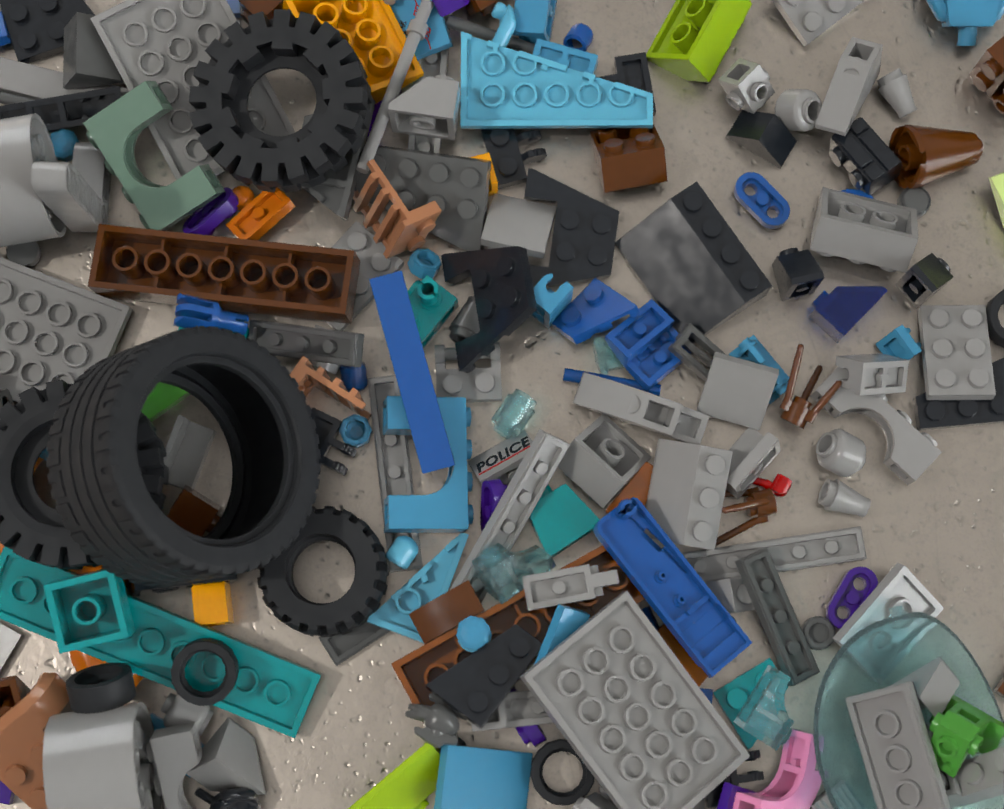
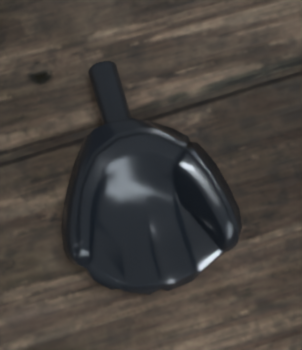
[194,787,261,809]

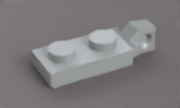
[522,564,619,611]

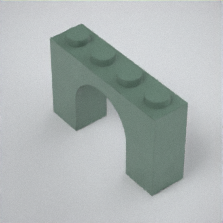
[83,81,226,231]

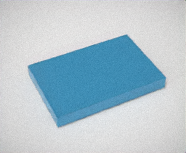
[434,744,533,809]

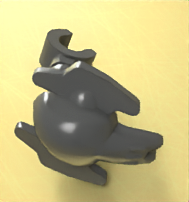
[405,693,467,750]

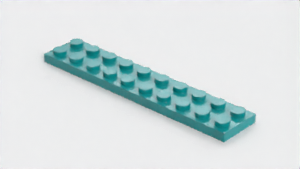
[0,546,322,738]

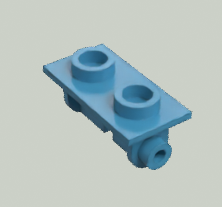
[728,335,789,405]

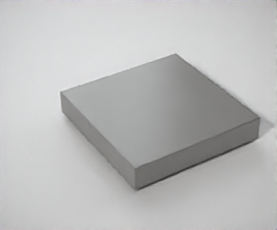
[697,352,779,430]

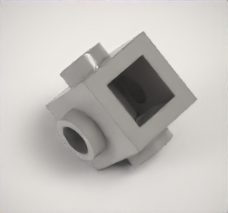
[718,58,775,114]

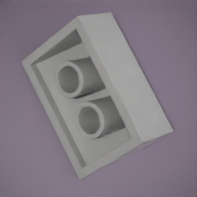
[810,187,918,273]
[644,438,733,551]

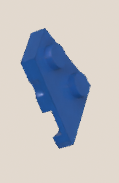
[552,278,640,345]

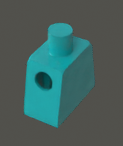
[529,484,600,561]

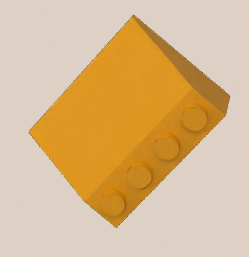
[283,0,424,104]

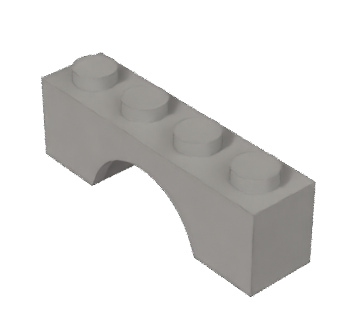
[810,367,942,485]
[147,722,203,809]

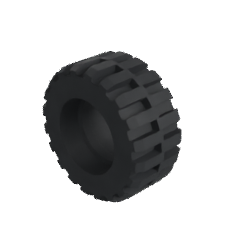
[257,506,389,637]

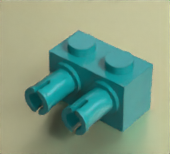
[408,275,458,349]

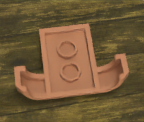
[0,673,69,809]

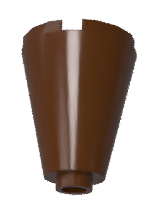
[888,125,983,189]

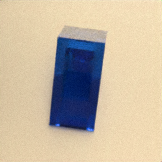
[809,286,888,343]

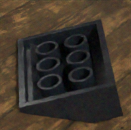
[615,181,772,344]

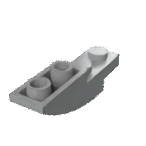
[573,372,710,445]
[939,747,1004,808]

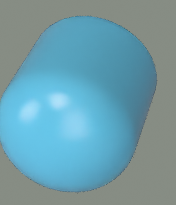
[385,535,419,570]

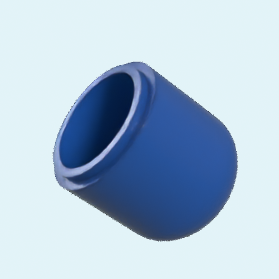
[563,23,593,52]
[340,362,368,392]

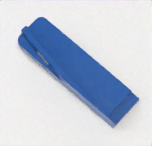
[593,497,752,678]

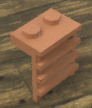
[353,159,442,259]
[290,356,371,420]

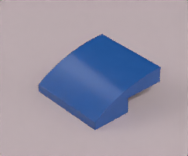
[605,299,692,392]

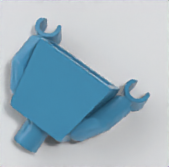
[926,0,1004,46]

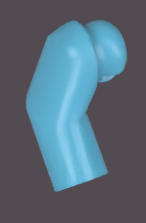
[491,2,516,47]

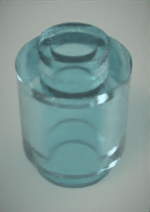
[491,389,537,439]

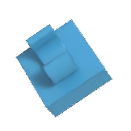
[875,324,922,360]

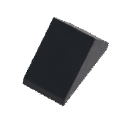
[726,110,797,169]

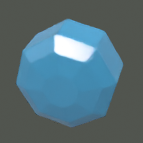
[50,129,80,162]
[407,249,442,279]
[339,414,373,448]
[456,616,490,650]

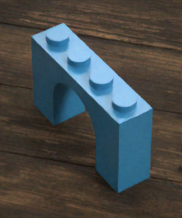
[383,396,474,533]

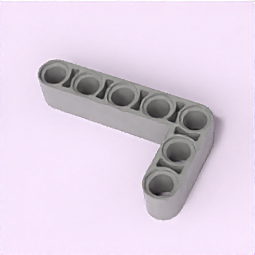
[31,142,111,233]

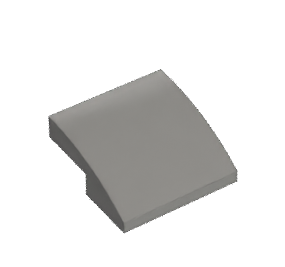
[480,193,557,259]

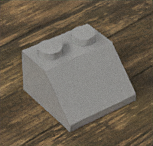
[388,75,460,141]
[558,414,652,508]

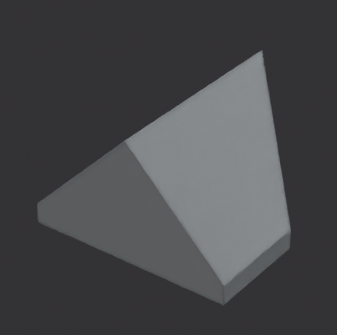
[187,717,266,795]

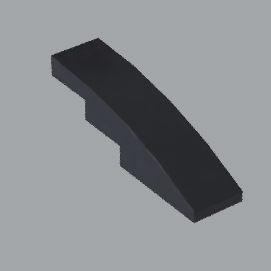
[0,86,122,131]

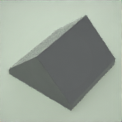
[63,12,124,90]

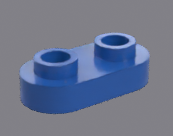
[734,172,790,229]

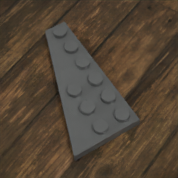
[355,145,491,251]

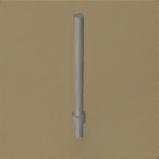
[356,0,434,174]

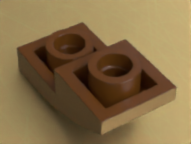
[409,580,485,644]

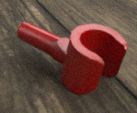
[752,474,792,497]

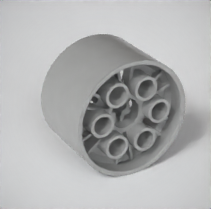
[0,113,66,248]
[43,702,162,809]

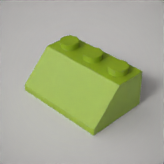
[646,0,752,82]
[348,743,441,809]

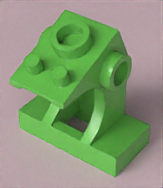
[929,694,1004,778]

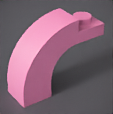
[733,728,824,809]

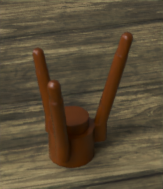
[779,344,842,429]
[716,487,777,546]

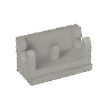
[836,353,909,396]

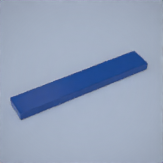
[369,270,455,474]

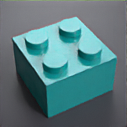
[43,569,136,654]

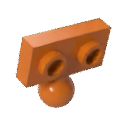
[225,185,296,240]

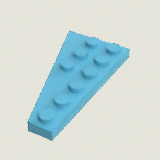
[460,31,653,129]

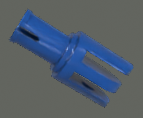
[173,293,249,335]

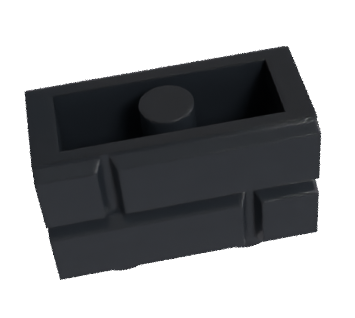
[829,117,902,195]

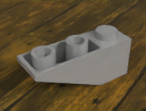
[815,37,883,136]

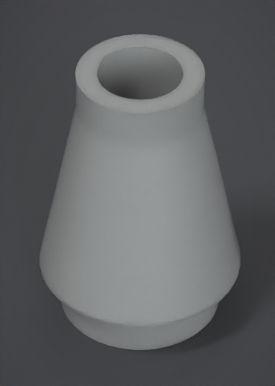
[877,68,917,118]
[818,479,871,517]

